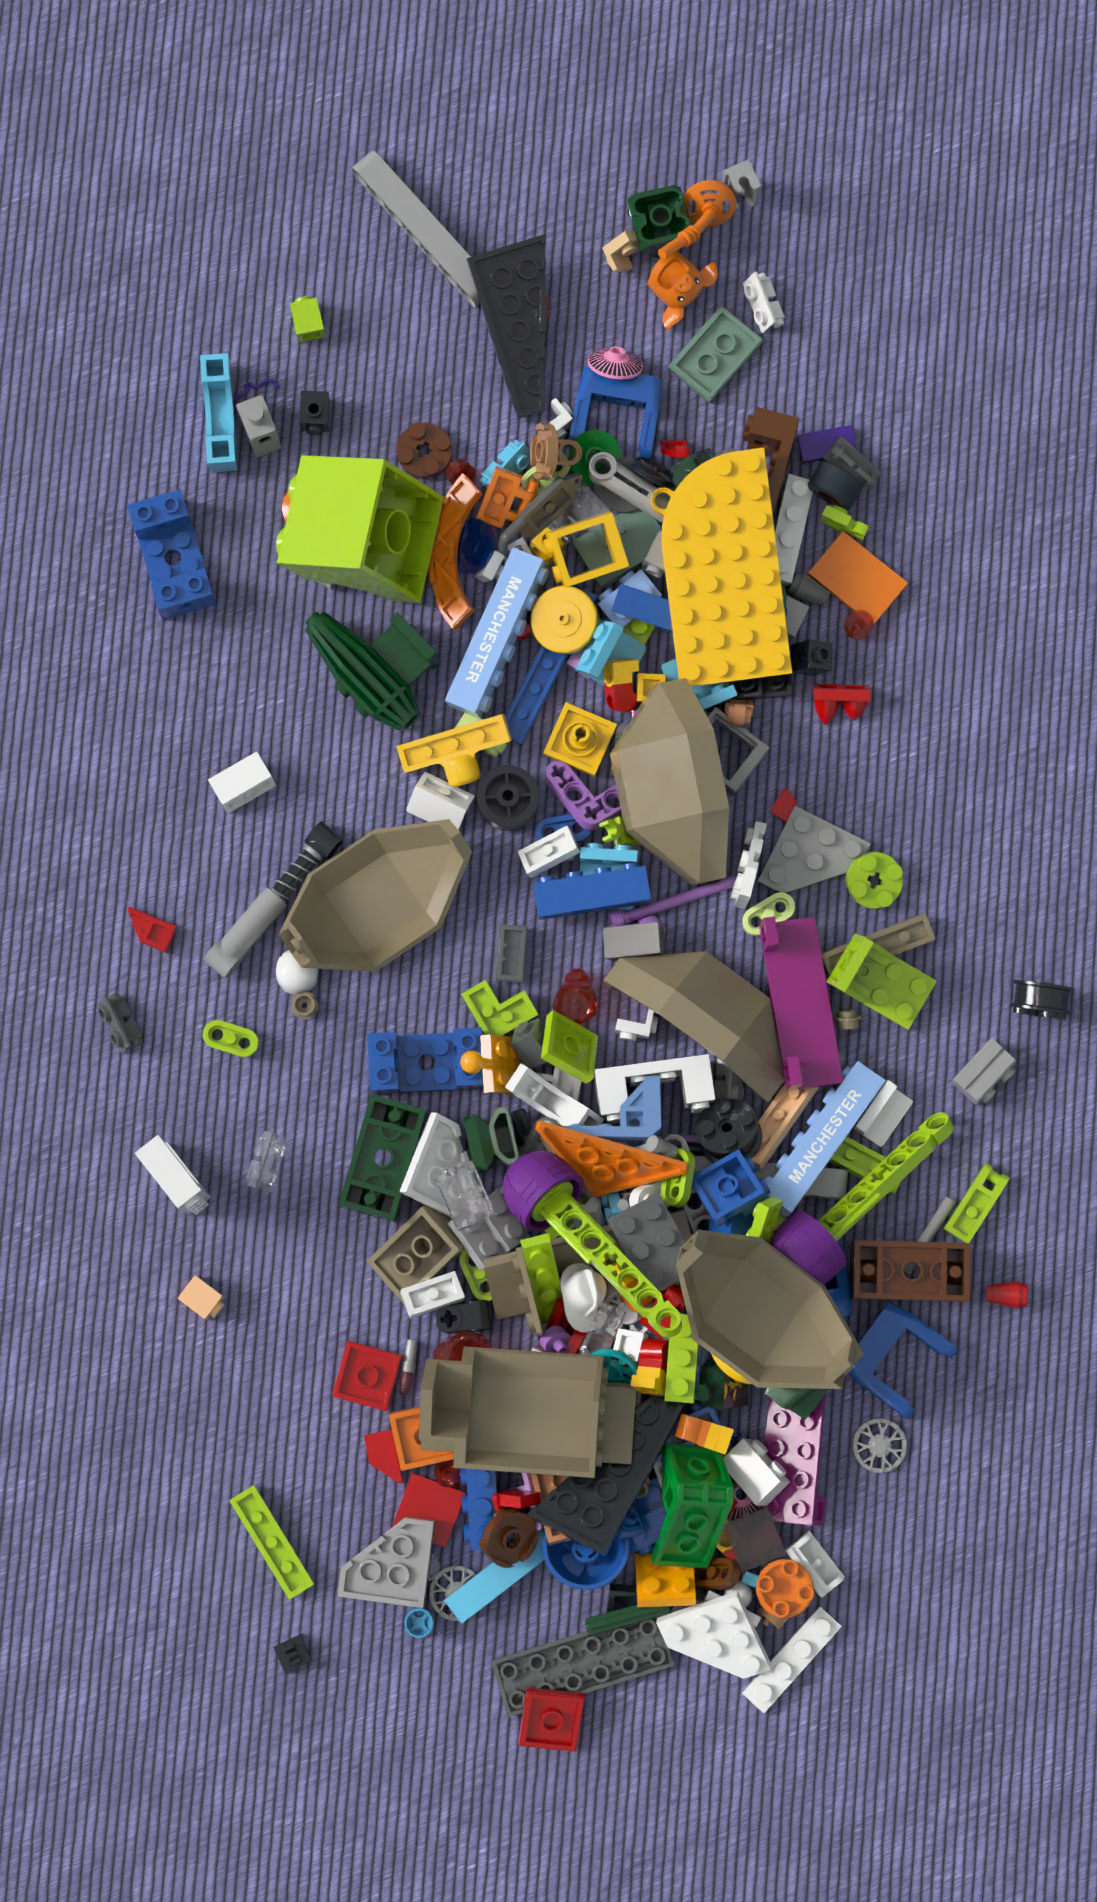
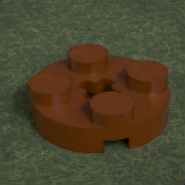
[396,422,452,480]
[480,1508,538,1568]

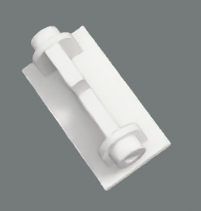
[743,271,785,334]

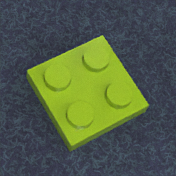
[541,1010,598,1084]

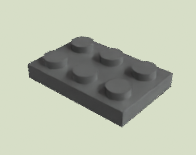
[607,1193,685,1298]

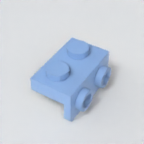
[596,570,662,627]

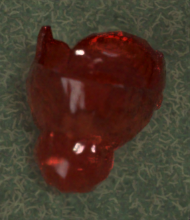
[553,968,597,1025]
[433,1331,491,1361]

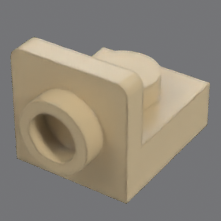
[602,230,638,272]

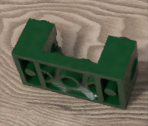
[338,1094,427,1223]

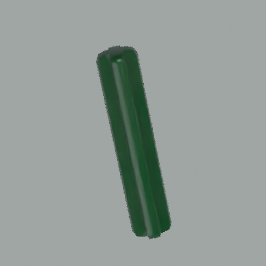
[585,1604,670,1635]

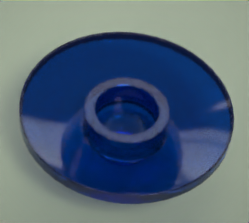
[457,518,496,574]

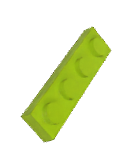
[520,1233,563,1323]
[229,1485,315,1600]

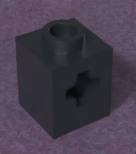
[790,639,833,676]

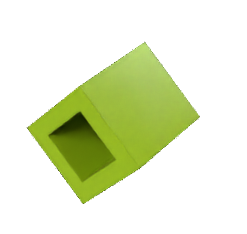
[290,296,325,343]

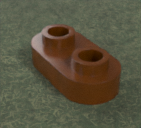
[694,1558,741,1590]

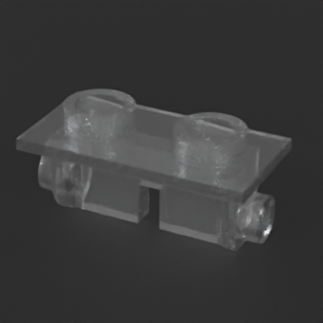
[246,1131,288,1192]
[579,1300,626,1361]

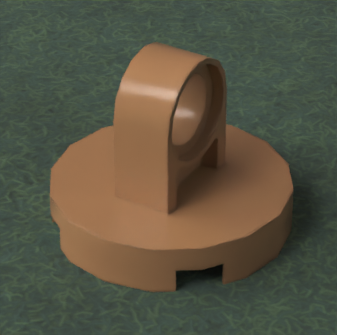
[530,423,582,480]

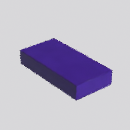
[797,425,857,464]

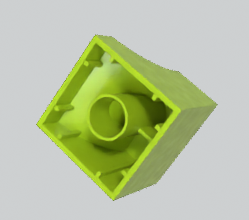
[276,455,444,603]

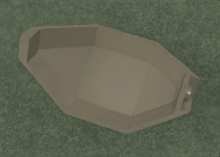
[610,678,729,885]
[279,819,472,972]
[603,951,785,1102]
[676,1230,865,1389]

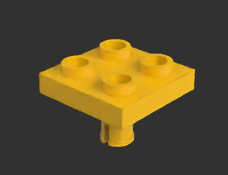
[543,702,617,777]

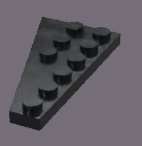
[466,234,546,420]
[527,1395,687,1557]

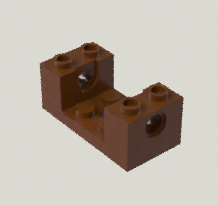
[743,407,800,519]
[850,1240,970,1303]

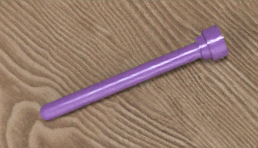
[607,876,736,927]

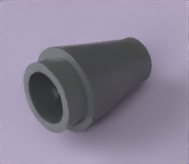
[786,572,830,606]

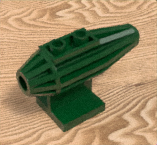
[305,612,441,732]

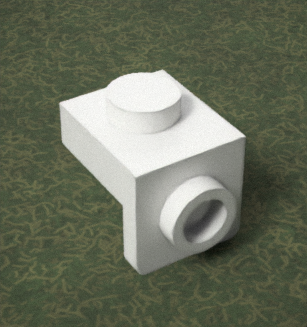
[550,398,574,439]
[615,1008,658,1041]

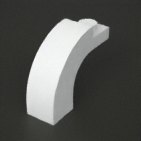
[505,1064,604,1127]

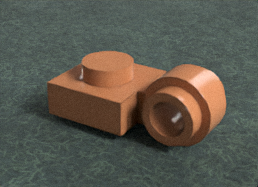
[724,698,754,727]

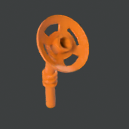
[658,180,737,259]

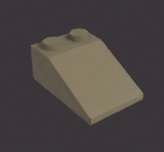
[367,1205,465,1304]

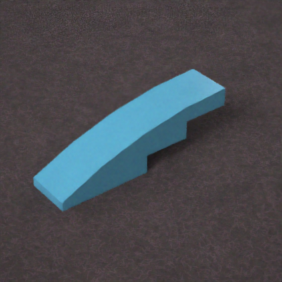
[444,1529,545,1624]

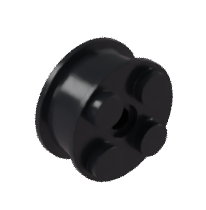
[477,765,539,831]
[1009,980,1075,1020]
[695,1098,763,1163]

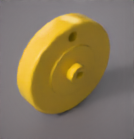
[530,586,599,654]

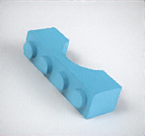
[200,353,238,472]

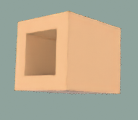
[178,1275,225,1320]

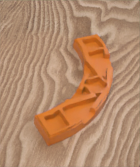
[428,473,483,630]

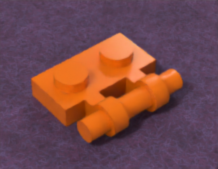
[476,466,540,533]

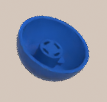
[543,1533,629,1590]

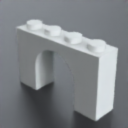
[135,1135,211,1215]

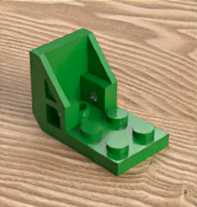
[651,1443,733,1568]

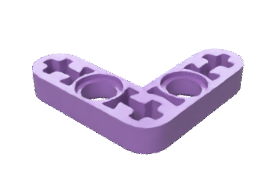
[545,761,622,831]

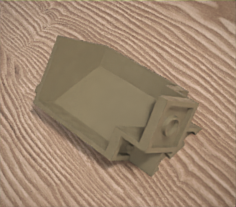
[419,1346,636,1478]

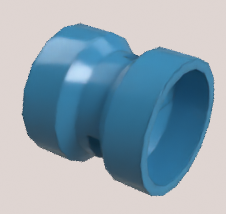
[404,1607,434,1638]

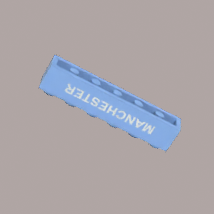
[445,548,549,719]
[765,1061,886,1217]

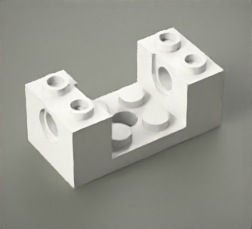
[594,1054,715,1124]

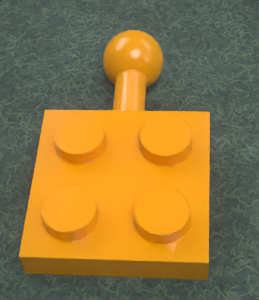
[460,1034,522,1095]

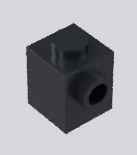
[300,391,330,435]

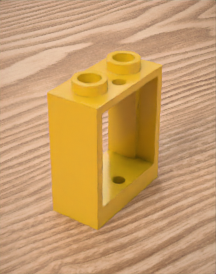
[543,511,629,588]

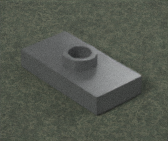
[495,924,528,983]

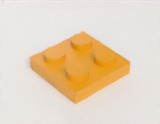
[635,1553,696,1607]

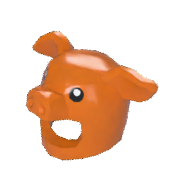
[647,251,718,330]

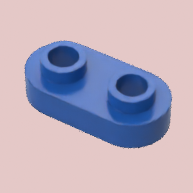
[536,814,591,843]

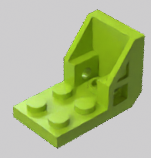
[827,933,937,1030]

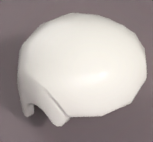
[276,950,318,995]

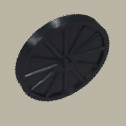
[631,457,676,488]

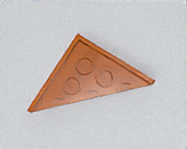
[535,1121,689,1198]

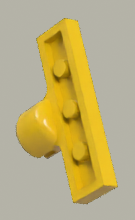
[396,714,512,787]

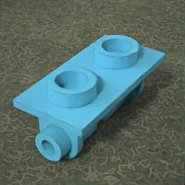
[479,440,530,488]

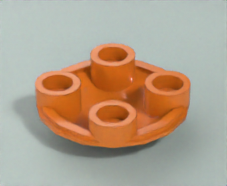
[756,1559,814,1618]

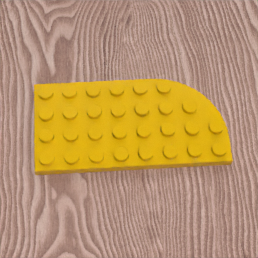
[661,448,792,687]

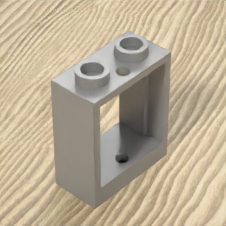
[705,707,770,796]

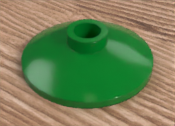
[568,430,622,486]

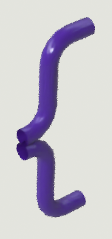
[233,379,280,412]

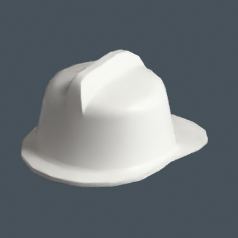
[560,1263,607,1333]

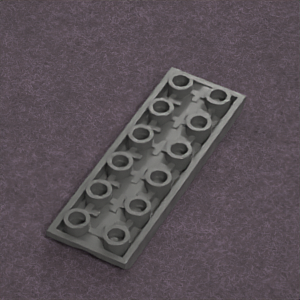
[491,1616,675,1718]

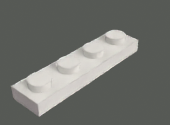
[774,474,813,586]
[742,1606,842,1713]

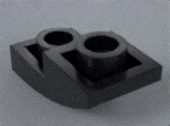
[733,674,794,700]

